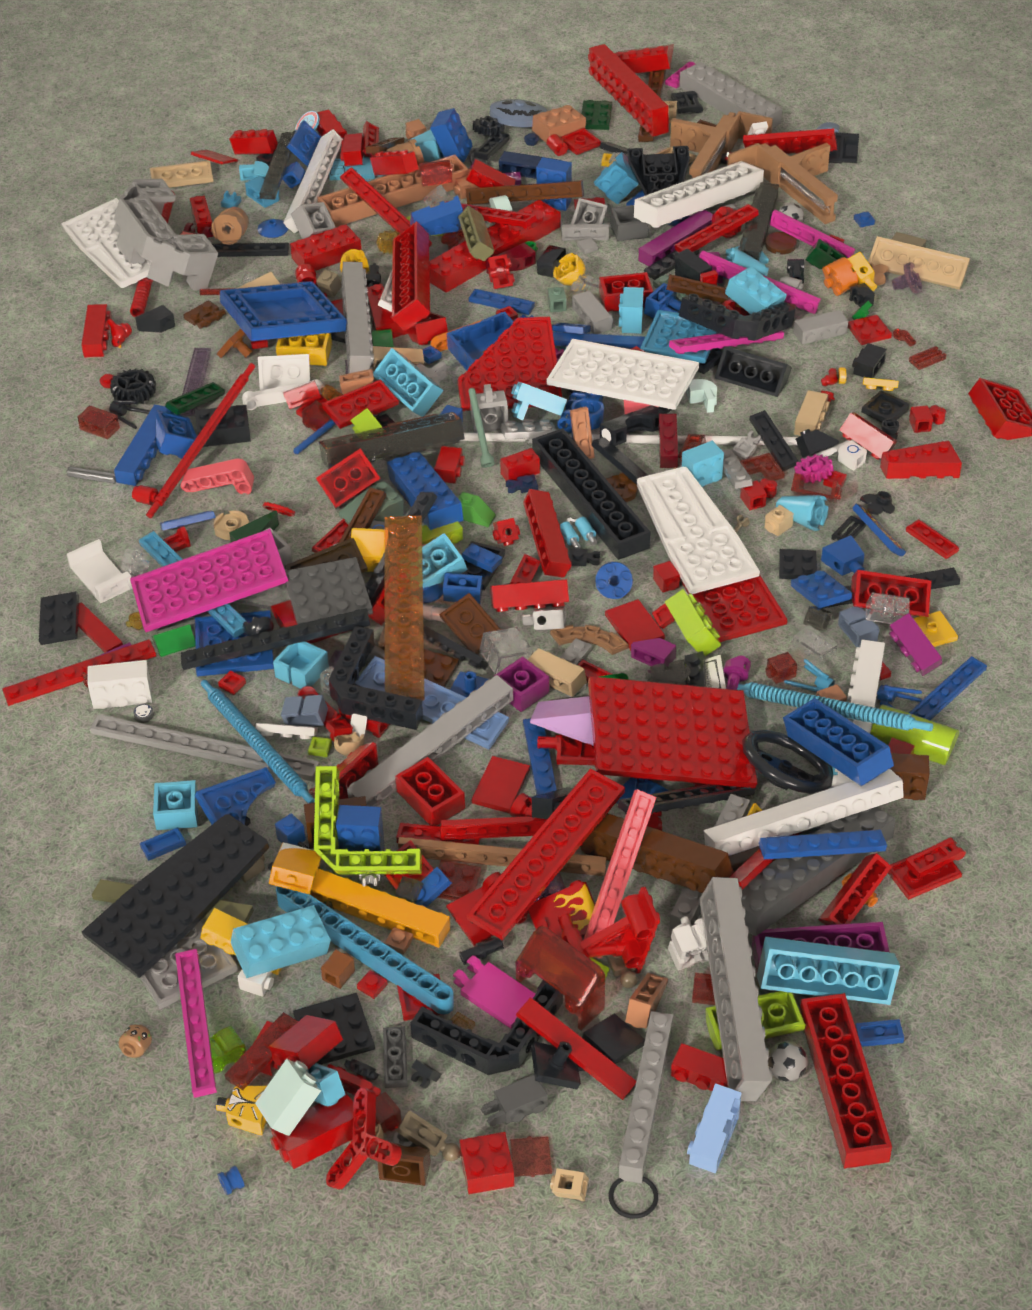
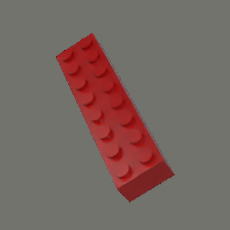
[800,993,892,1169]

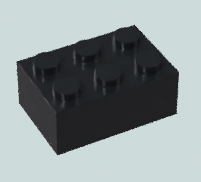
[195,405,251,447]

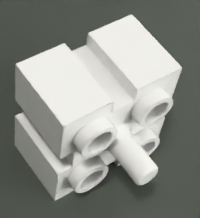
[668,916,709,970]

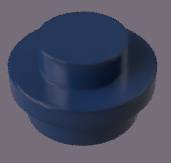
[524,133,539,146]

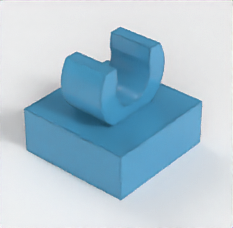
[221,191,241,208]

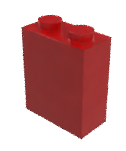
[269,1015,343,1070]

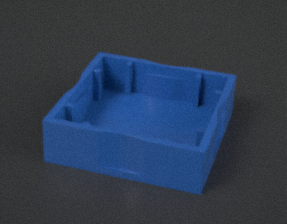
[447,311,514,371]

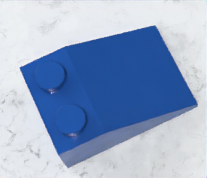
[156,410,197,459]

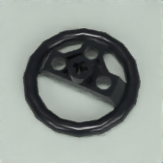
[742,730,833,794]

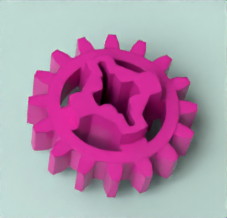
[794,454,834,483]

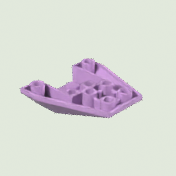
[530,696,594,746]

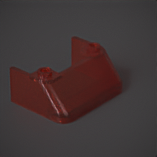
[515,926,605,1031]

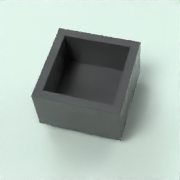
[610,205,648,241]

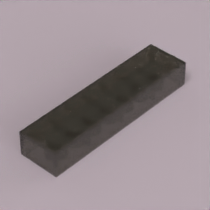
[318,412,465,469]

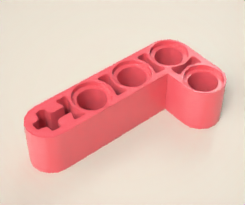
[181,459,254,494]

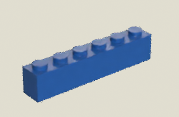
[114,404,174,486]

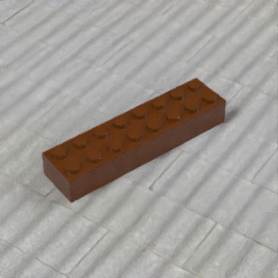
[580,813,733,893]

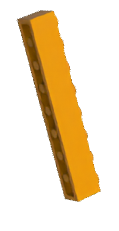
[310,868,450,948]

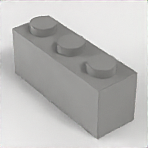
[572,290,613,334]
[794,310,848,344]

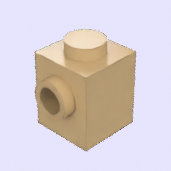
[764,505,794,536]

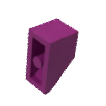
[631,638,676,672]

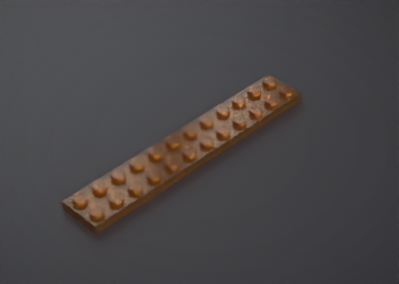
[385,515,425,701]

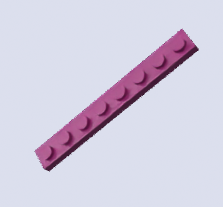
[699,250,821,314]
[669,331,784,354]
[175,949,217,1098]

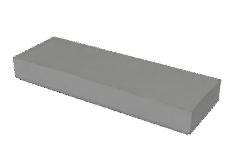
[562,224,609,241]

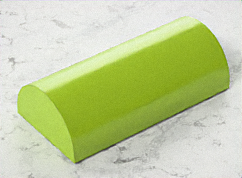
[870,704,959,765]
[705,991,805,1050]

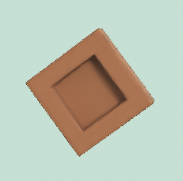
[384,927,413,954]

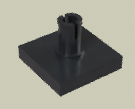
[531,1041,581,1090]

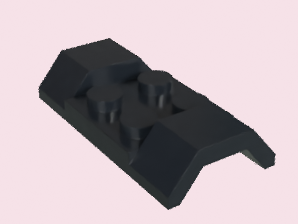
[799,130,859,164]

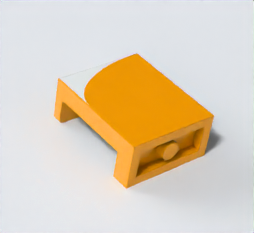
[269,842,322,895]

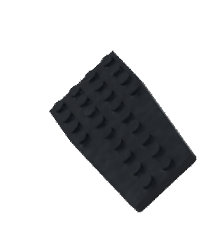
[82,814,269,978]

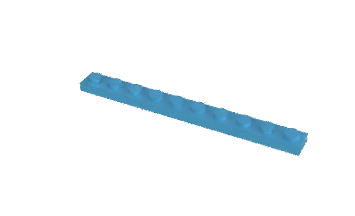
[139,531,247,638]

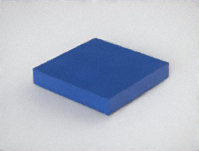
[552,323,591,334]

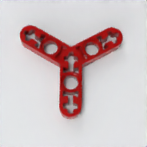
[326,1088,402,1190]

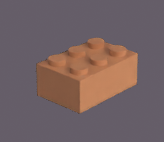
[532,105,586,142]

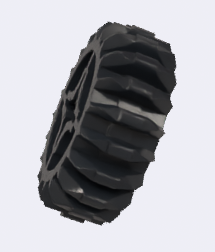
[110,368,156,406]

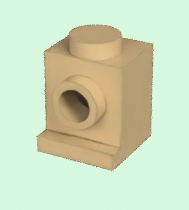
[550,1168,589,1201]

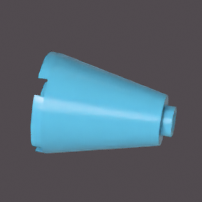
[776,495,828,531]

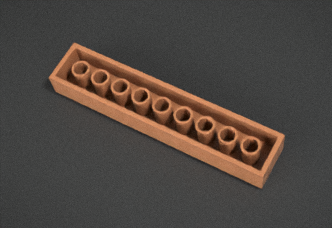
[317,155,469,227]

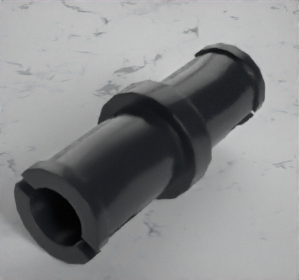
[459,937,504,965]

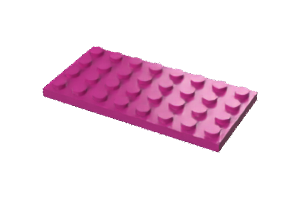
[130,529,288,632]

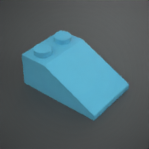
[398,533,468,590]

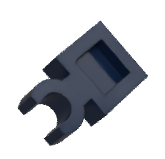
[506,475,538,493]

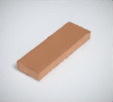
[570,407,595,459]

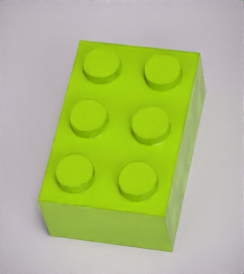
[665,589,721,656]

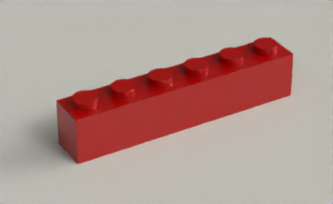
[523,489,571,578]

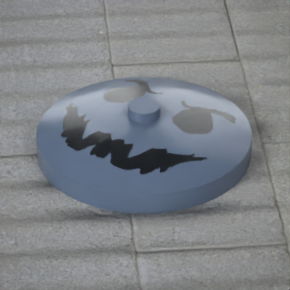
[489,99,547,127]

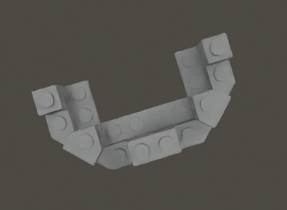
[113,179,218,291]

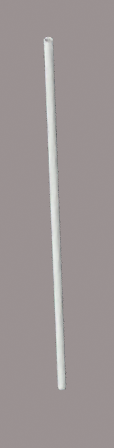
[386,431,798,446]

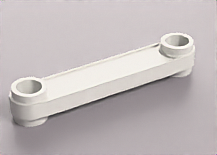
[242,379,325,410]

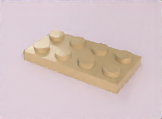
[150,161,213,188]

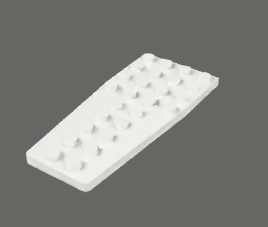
[61,198,151,288]
[637,467,760,594]

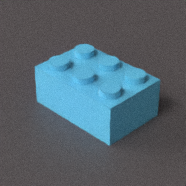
[725,266,787,314]

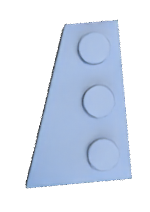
[687,1083,742,1173]

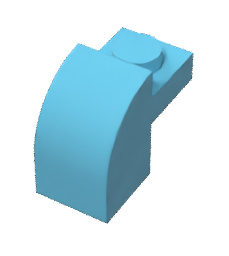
[239,161,271,183]

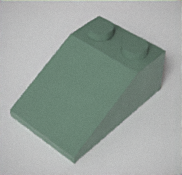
[339,481,404,529]

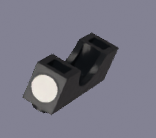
[600,405,666,446]

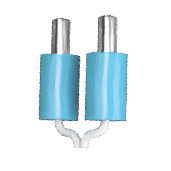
[560,517,597,549]

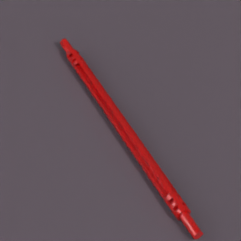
[146,363,256,519]

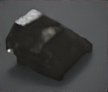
[645,660,691,684]

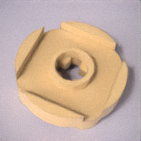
[213,511,249,540]

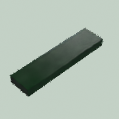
[165,382,225,415]

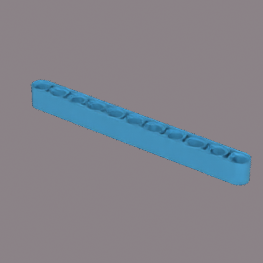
[276,886,454,1015]

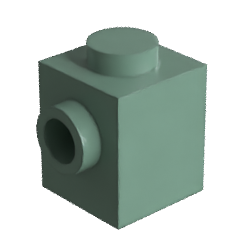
[548,287,566,312]

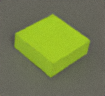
[308,737,332,758]

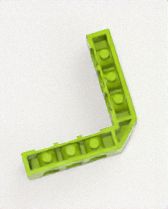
[314,766,422,875]

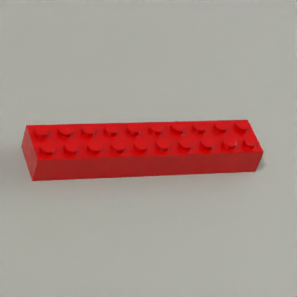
[588,44,669,137]
[429,200,561,293]
[392,221,430,331]

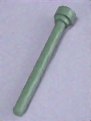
[468,388,495,468]

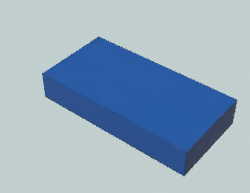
[140,827,186,861]

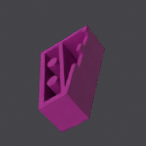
[889,613,942,676]

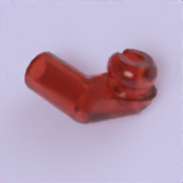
[893,328,916,346]

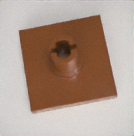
[217,329,253,358]

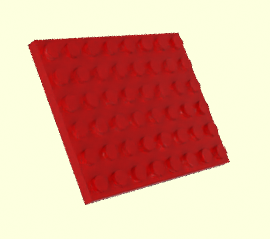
[588,676,757,788]

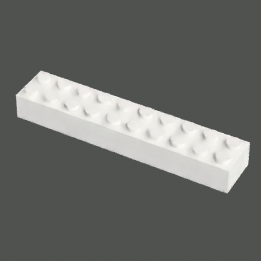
[634,161,764,227]

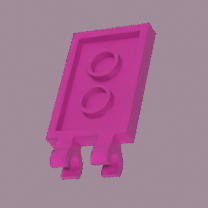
[453,955,535,1029]

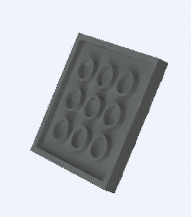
[285,557,373,625]

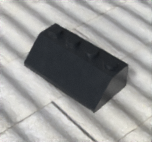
[714,346,792,397]

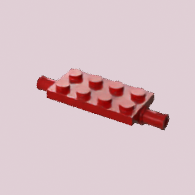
[537,734,595,765]

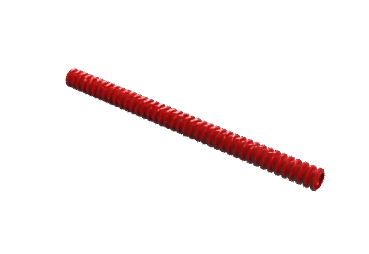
[130,190,175,317]

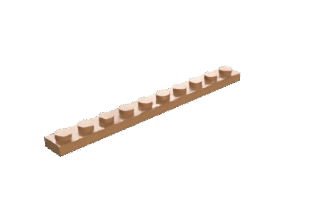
[398,837,606,876]

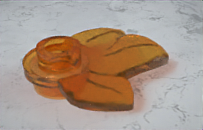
[320,385,343,401]

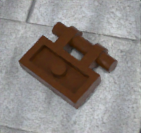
[183,300,226,329]

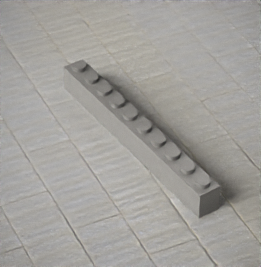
[347,675,513,807]

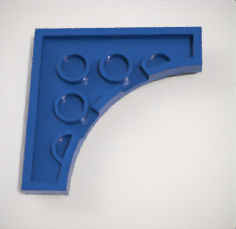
[195,767,276,825]

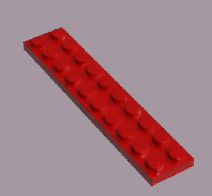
[467,768,625,941]

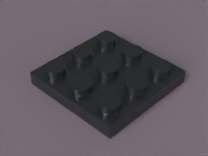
[293,993,375,1065]

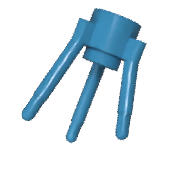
[784,659,835,692]

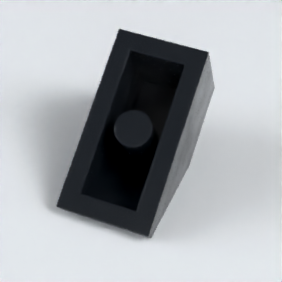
[135,305,175,333]
[795,429,839,458]

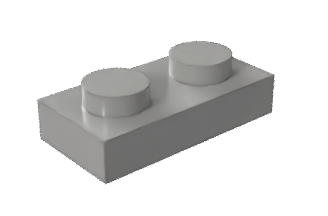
[560,638,592,665]

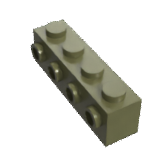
[458,205,494,261]

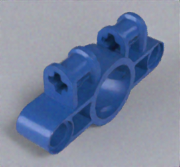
[557,392,604,440]

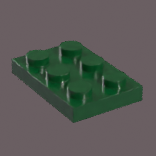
[581,100,612,130]

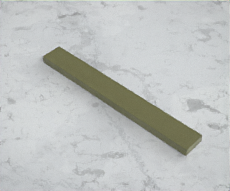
[92,879,254,923]

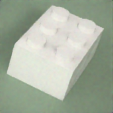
[88,660,152,709]

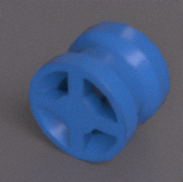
[217,1165,245,1195]

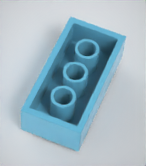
[373,348,444,417]
[230,905,331,978]

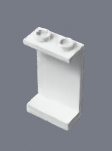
[67,539,132,603]

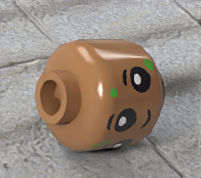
[118,1024,152,1058]

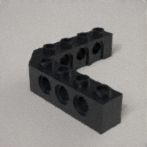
[679,294,796,341]
[329,626,423,730]
[410,979,563,1075]

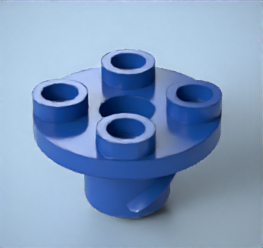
[595,562,633,599]

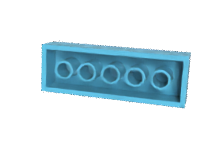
[757,937,900,1005]

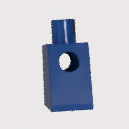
[821,535,865,576]

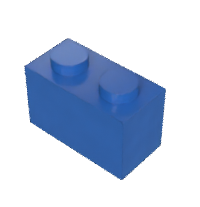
[443,573,482,604]

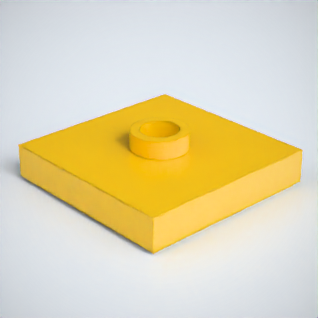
[913,611,958,647]

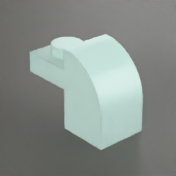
[489,195,512,211]
[686,379,717,413]

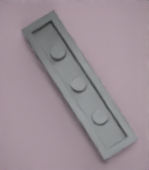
[723,450,753,489]

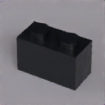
[852,343,887,378]

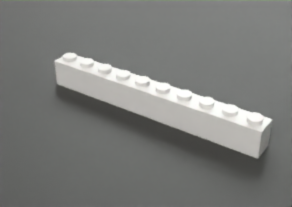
[283,129,343,233]
[832,640,885,787]
[704,769,903,856]

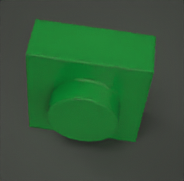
[852,301,872,320]

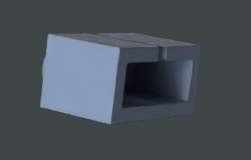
[838,607,880,647]
[281,695,328,726]

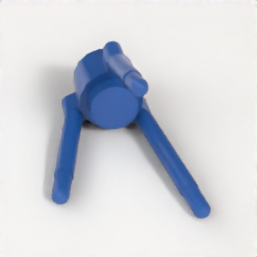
[876,685,922,709]

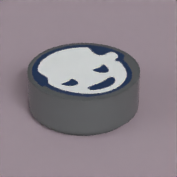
[133,704,154,723]

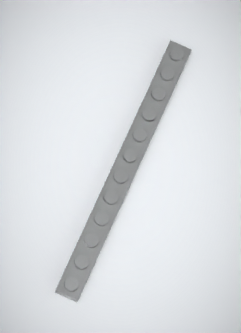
[90,714,320,782]

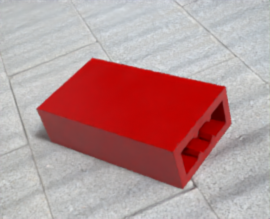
[270,1092,365,1169]

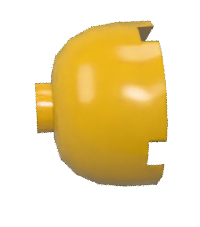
[553,253,586,286]

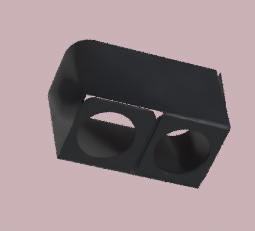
[537,245,566,278]

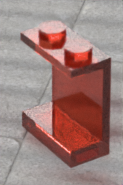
[791,473,842,503]

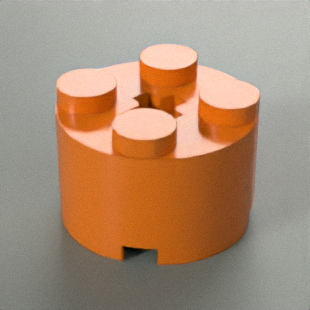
[822,257,858,296]

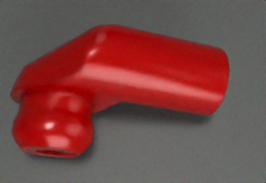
[821,368,838,387]

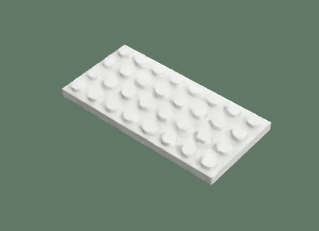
[547,339,699,410]

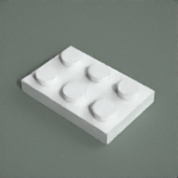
[258,354,310,390]

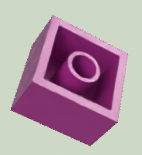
[494,656,549,712]

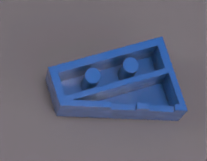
[410,196,463,235]

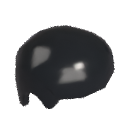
[242,617,274,636]

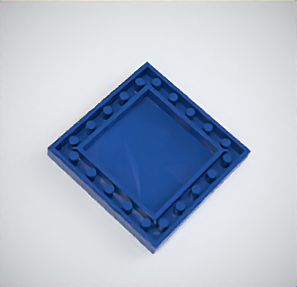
[220,281,347,341]

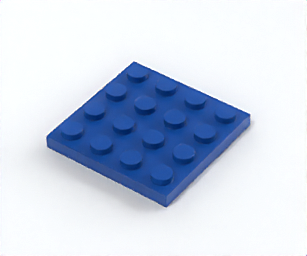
[195,610,274,677]

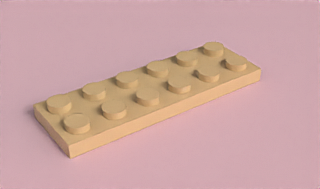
[868,236,970,290]

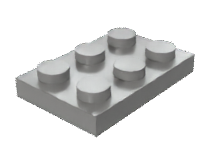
[501,419,556,440]

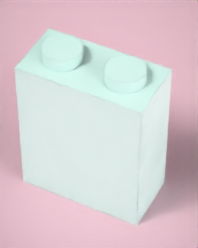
[255,1059,321,1136]

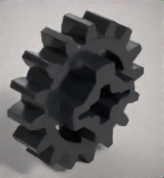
[472,116,504,137]

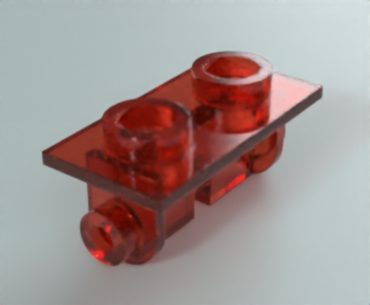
[441,227,465,250]

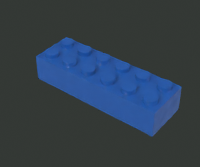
[387,452,463,530]
[783,698,894,786]

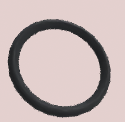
[609,1176,658,1219]

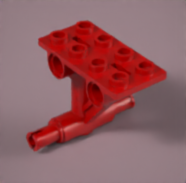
[557,887,660,991]

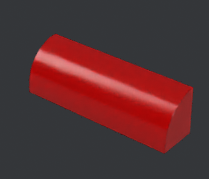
[818,853,892,925]

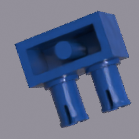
[644,283,681,318]

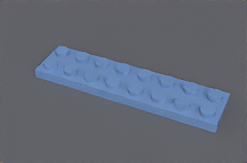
[354,656,509,750]

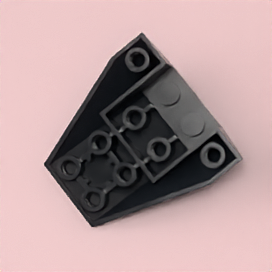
[627,146,690,196]

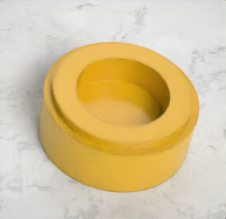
[838,367,846,384]

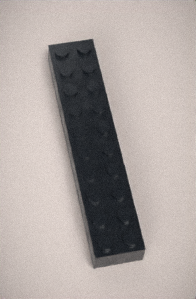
[532,428,651,560]

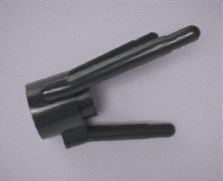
[109,400,150,429]

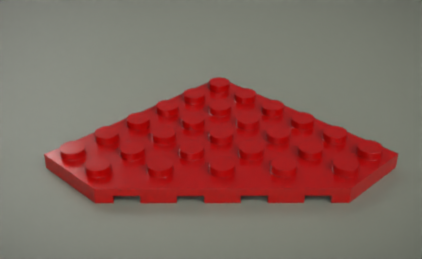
[458,316,562,411]

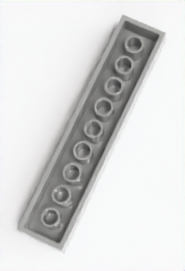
[341,262,374,374]
[700,877,772,1101]

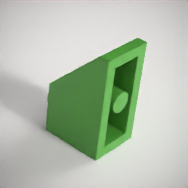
[458,492,496,527]

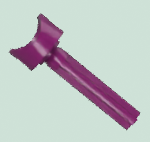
[723,655,751,690]

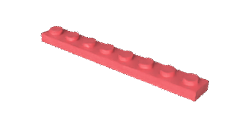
[583,789,656,959]

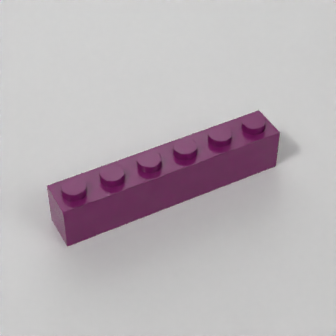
[638,210,713,266]

